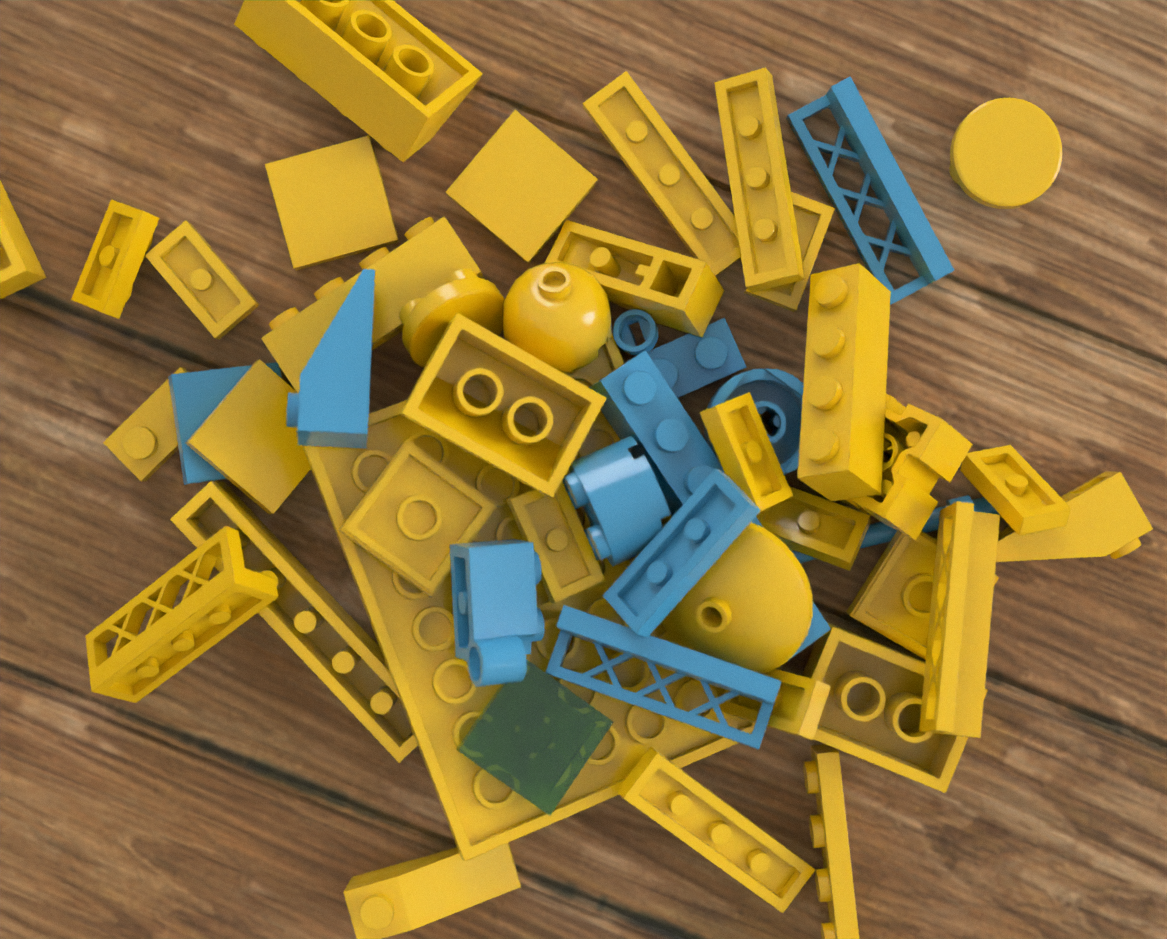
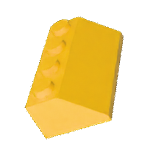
[234,0,483,162]

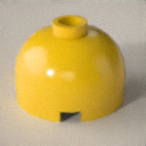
[503,262,612,372]

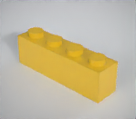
[261,216,484,393]
[797,263,891,501]

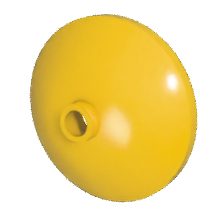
[662,522,813,674]

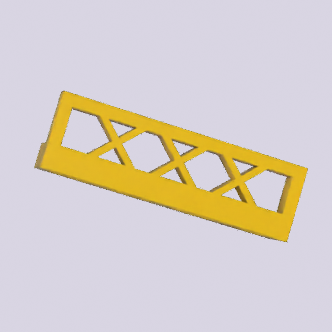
[919,501,1000,738]
[85,526,278,703]

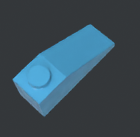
[287,269,375,449]

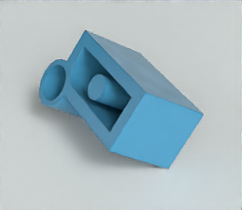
[449,539,544,687]

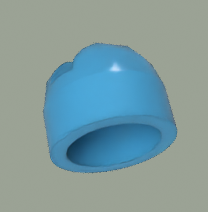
[613,309,659,355]

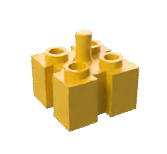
[840,394,972,540]

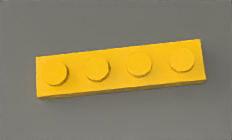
[714,67,805,293]
[583,71,741,276]
[803,744,859,939]
[617,746,815,913]

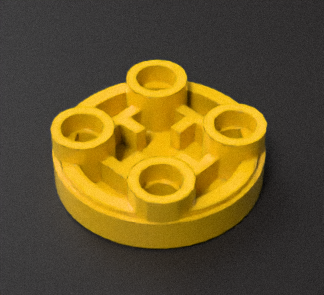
[949,98,1062,209]
[399,268,505,368]

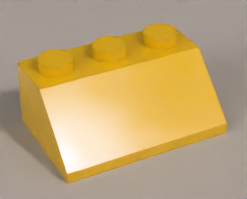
[401,313,607,498]

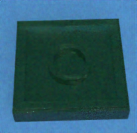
[456,659,613,816]

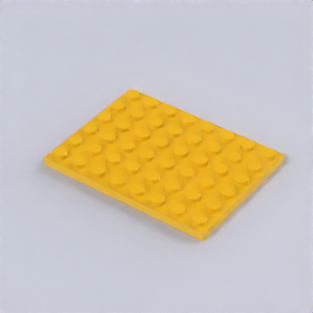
[302,333,766,861]

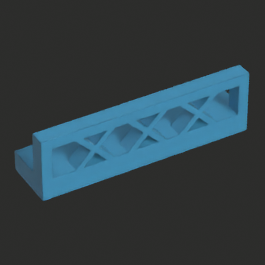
[786,76,955,305]
[545,605,781,750]

